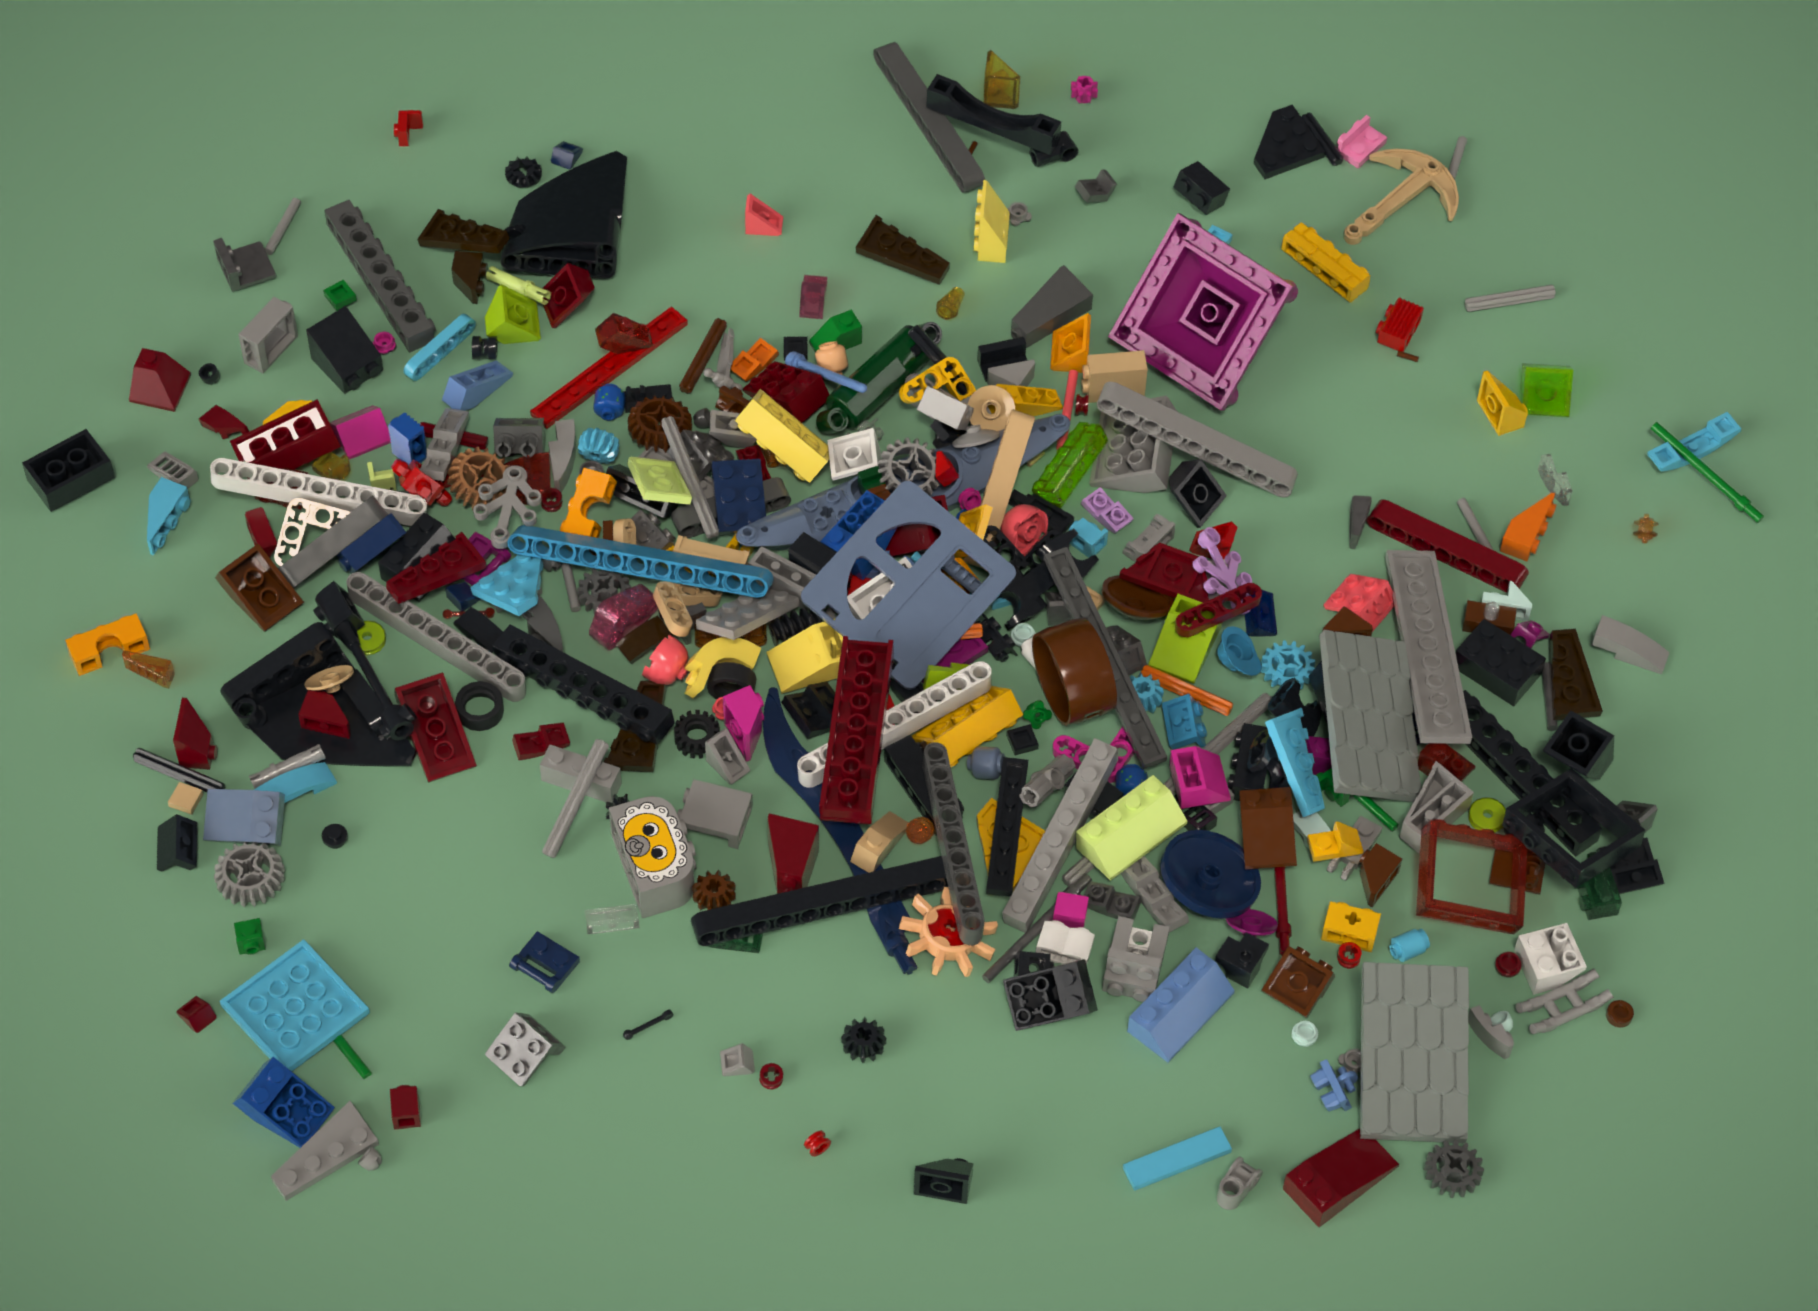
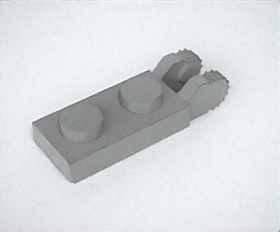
[1327,815,1383,881]

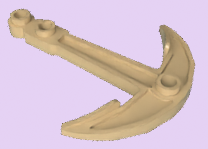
[1344,148,1459,245]

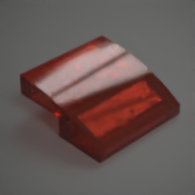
[503,452,552,505]

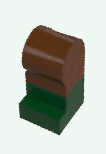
[858,466,891,500]

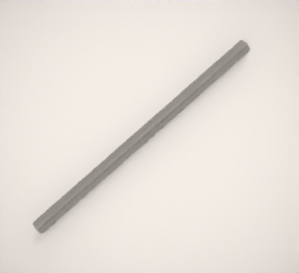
[1062,693,1271,886]

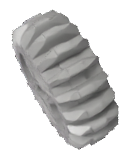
[878,437,939,496]
[214,842,285,907]

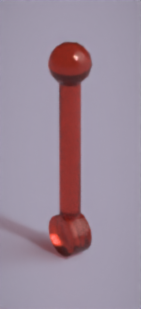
[443,607,495,619]

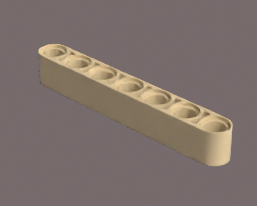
[963,409,1035,569]

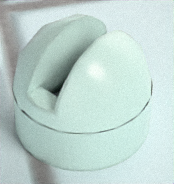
[1491,1011,1513,1032]

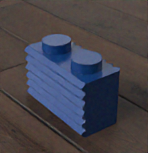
[388,413,427,466]

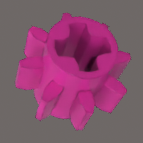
[1071,76,1098,104]

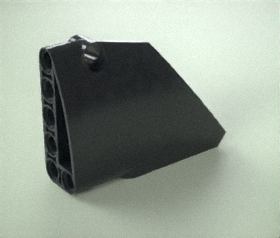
[500,151,627,279]
[220,622,416,766]

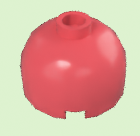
[1001,504,1048,554]
[642,635,689,686]

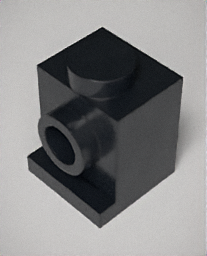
[1014,951,1054,977]

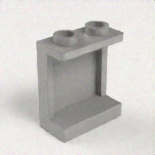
[677,779,753,849]

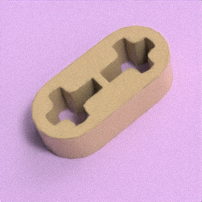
[613,518,636,560]

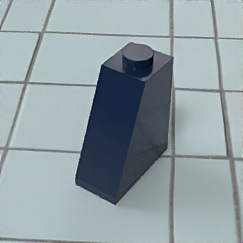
[337,513,406,574]

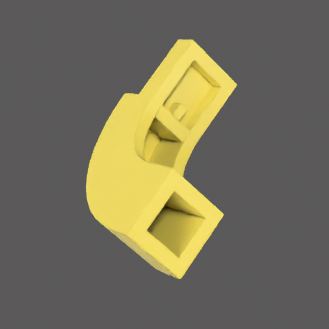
[684,637,761,698]

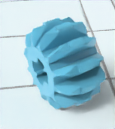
[578,428,619,464]
[1130,672,1164,713]

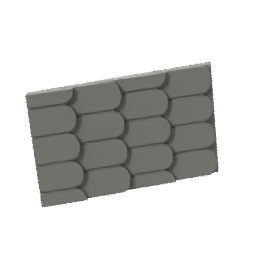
[1308,630,1421,802]
[1360,962,1469,1143]

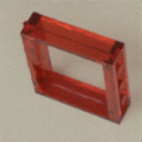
[1416,819,1527,935]

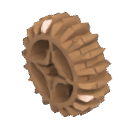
[447,447,510,512]

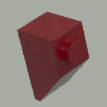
[298,690,351,739]

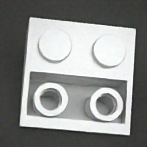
[1514,923,1587,995]

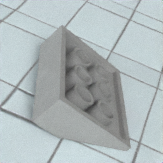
[1089,395,1178,493]

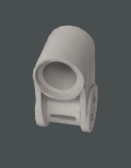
[1217,1156,1263,1210]

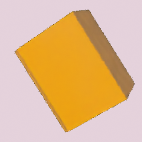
[1050,313,1091,373]

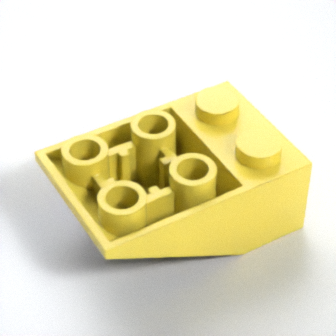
[974,180,1010,263]
[766,618,843,694]

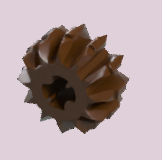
[692,869,736,911]

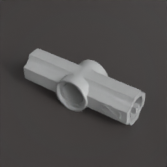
[1019,754,1076,807]

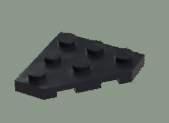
[1254,104,1325,180]

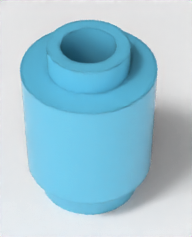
[1389,929,1430,962]

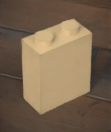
[1081,350,1148,403]

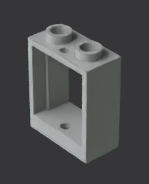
[238,297,298,374]

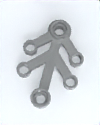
[473,466,542,549]

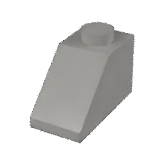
[709,410,757,448]

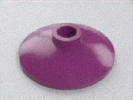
[1226,909,1278,937]

